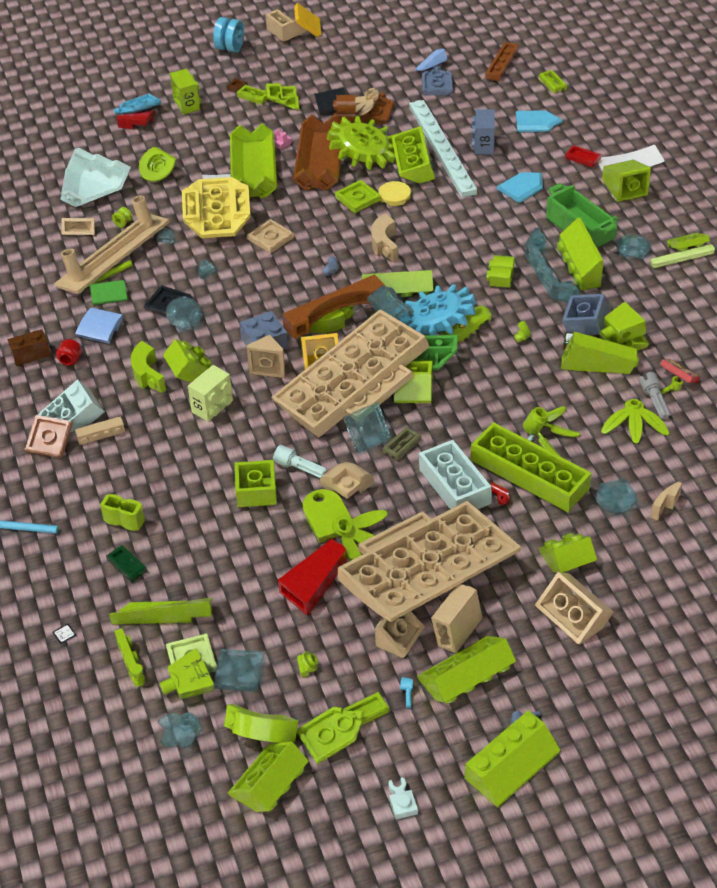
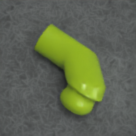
[514,321,531,343]

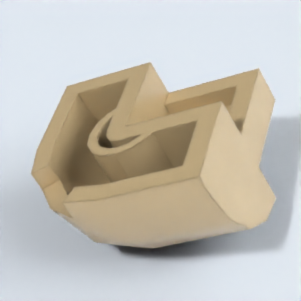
[319,462,374,499]

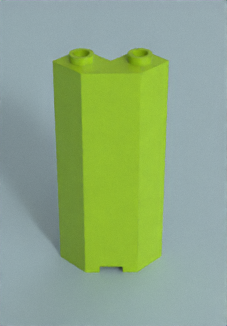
[230,123,277,199]

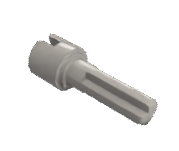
[639,372,671,420]

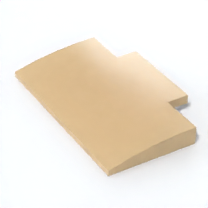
[271,309,429,438]
[338,501,521,622]

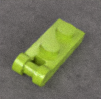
[114,628,145,687]

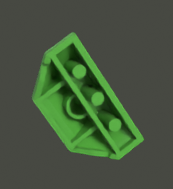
[413,335,458,370]

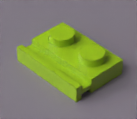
[667,232,710,251]

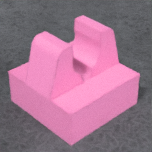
[273,129,292,150]

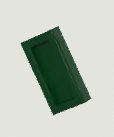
[106,545,147,583]

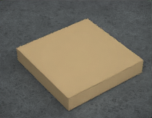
[247,219,294,254]

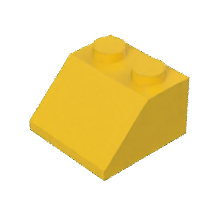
[300,333,338,369]

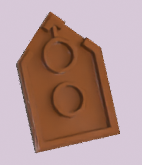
[358,92,394,125]

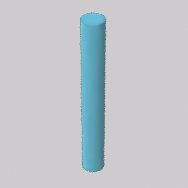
[0,520,59,534]

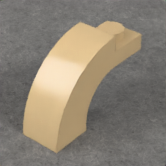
[371,213,398,262]

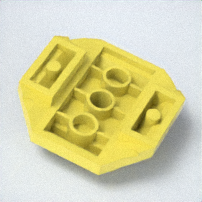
[182,177,251,238]

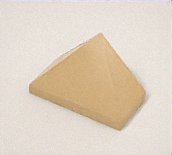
[61,218,95,235]

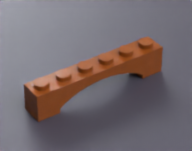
[282,274,386,339]

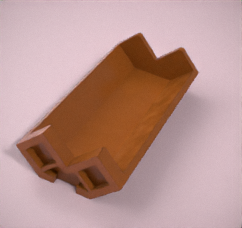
[293,115,341,190]

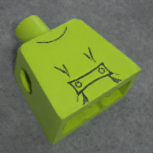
[159,648,214,699]

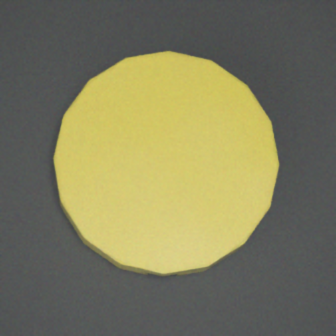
[378,181,411,206]

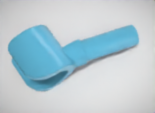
[400,677,413,708]

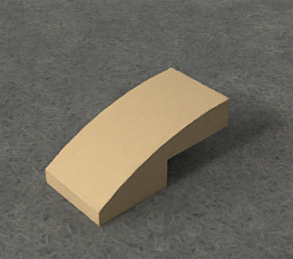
[651,482,682,520]

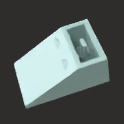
[38,379,105,432]

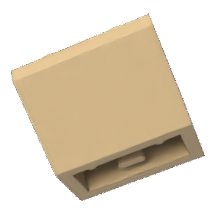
[266,9,307,42]

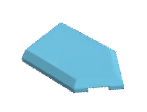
[114,94,161,114]
[516,111,563,132]
[496,172,543,203]

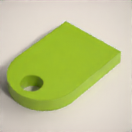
[303,489,352,543]

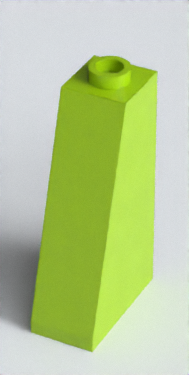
[561,331,639,374]

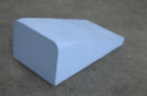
[416,49,447,71]

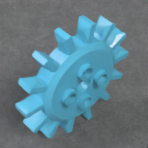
[397,284,476,335]

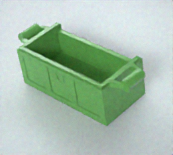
[546,183,618,248]

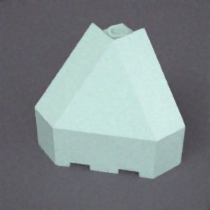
[60,148,131,207]

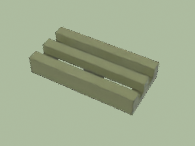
[382,427,421,462]

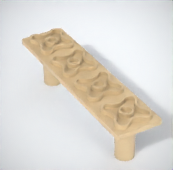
[54,196,170,294]

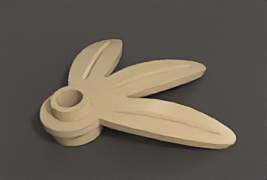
[355,88,379,116]

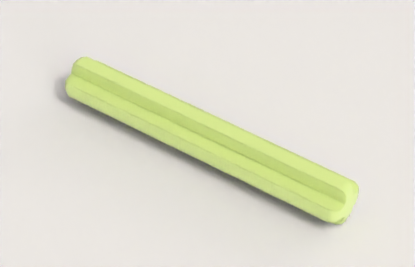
[650,244,715,268]

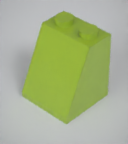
[602,159,651,202]

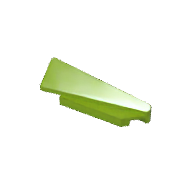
[109,598,213,625]

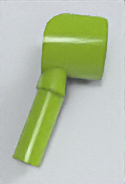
[660,376,683,395]

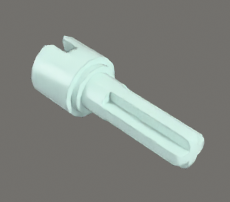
[273,445,326,478]

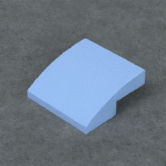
[75,308,123,344]

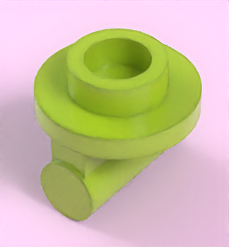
[297,651,318,677]

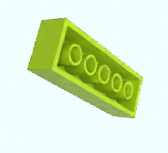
[471,422,592,513]

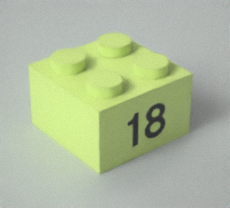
[188,365,233,421]

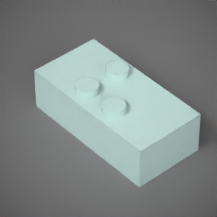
[419,440,492,509]

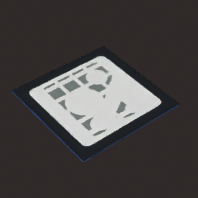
[52,623,76,644]

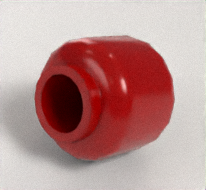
[56,339,82,366]

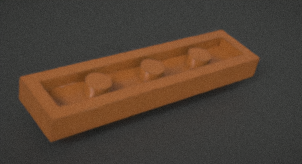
[485,42,519,81]

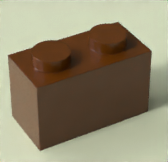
[7,329,51,366]

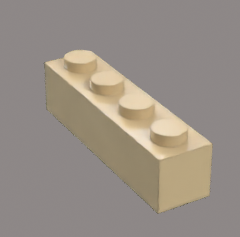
[75,416,125,445]

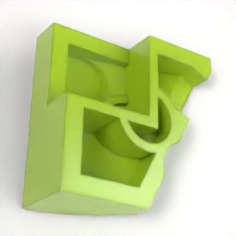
[265,83,299,110]

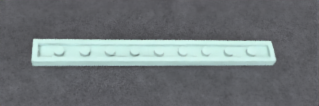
[409,100,477,198]

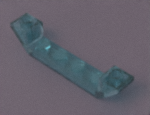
[525,228,579,303]

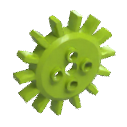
[327,116,396,170]

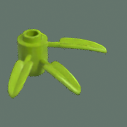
[523,406,580,457]

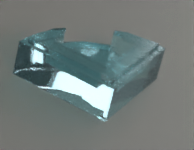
[157,227,174,244]
[198,259,215,279]

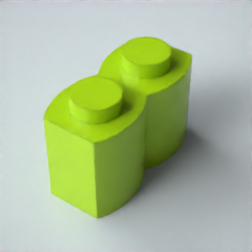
[486,255,515,288]
[100,494,145,531]

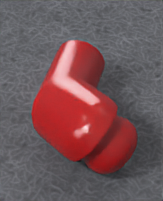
[490,482,510,505]

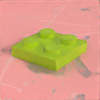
[335,180,381,213]

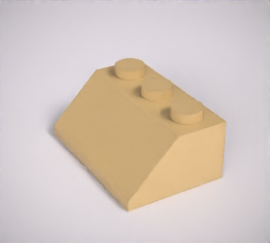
[535,572,614,645]

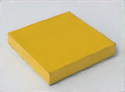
[294,3,321,37]

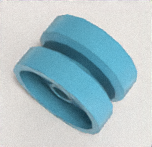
[213,17,245,53]

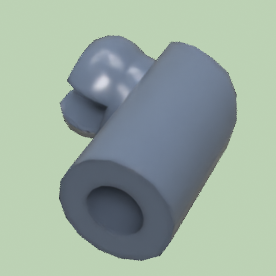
[322,256,339,276]

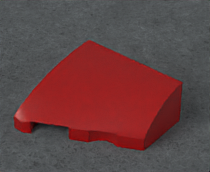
[116,110,156,129]

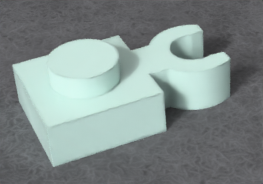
[389,777,418,820]

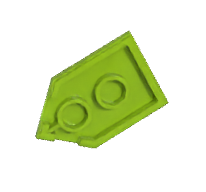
[297,707,364,765]

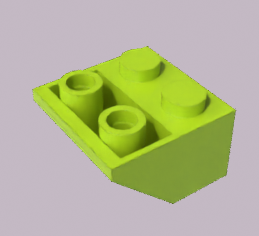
[163,339,212,382]
[394,361,433,403]
[538,533,597,573]

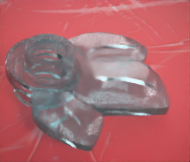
[158,713,199,749]

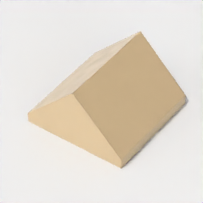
[247,335,286,378]
[375,611,425,658]

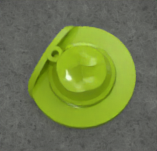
[139,147,176,182]

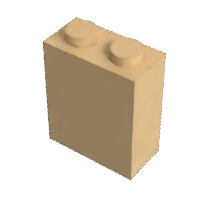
[431,584,483,653]

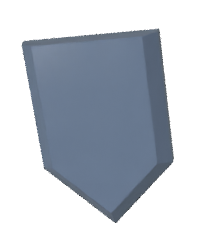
[422,65,453,95]

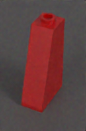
[278,539,347,615]

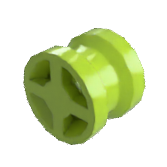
[112,207,133,228]

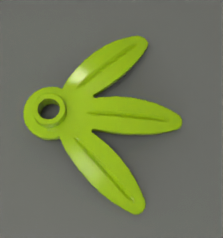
[601,399,669,443]
[332,510,388,561]

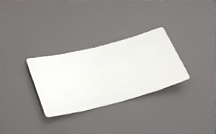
[598,145,664,172]

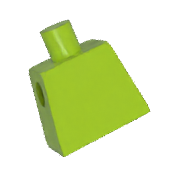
[600,302,646,343]

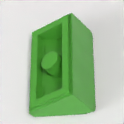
[90,280,128,305]

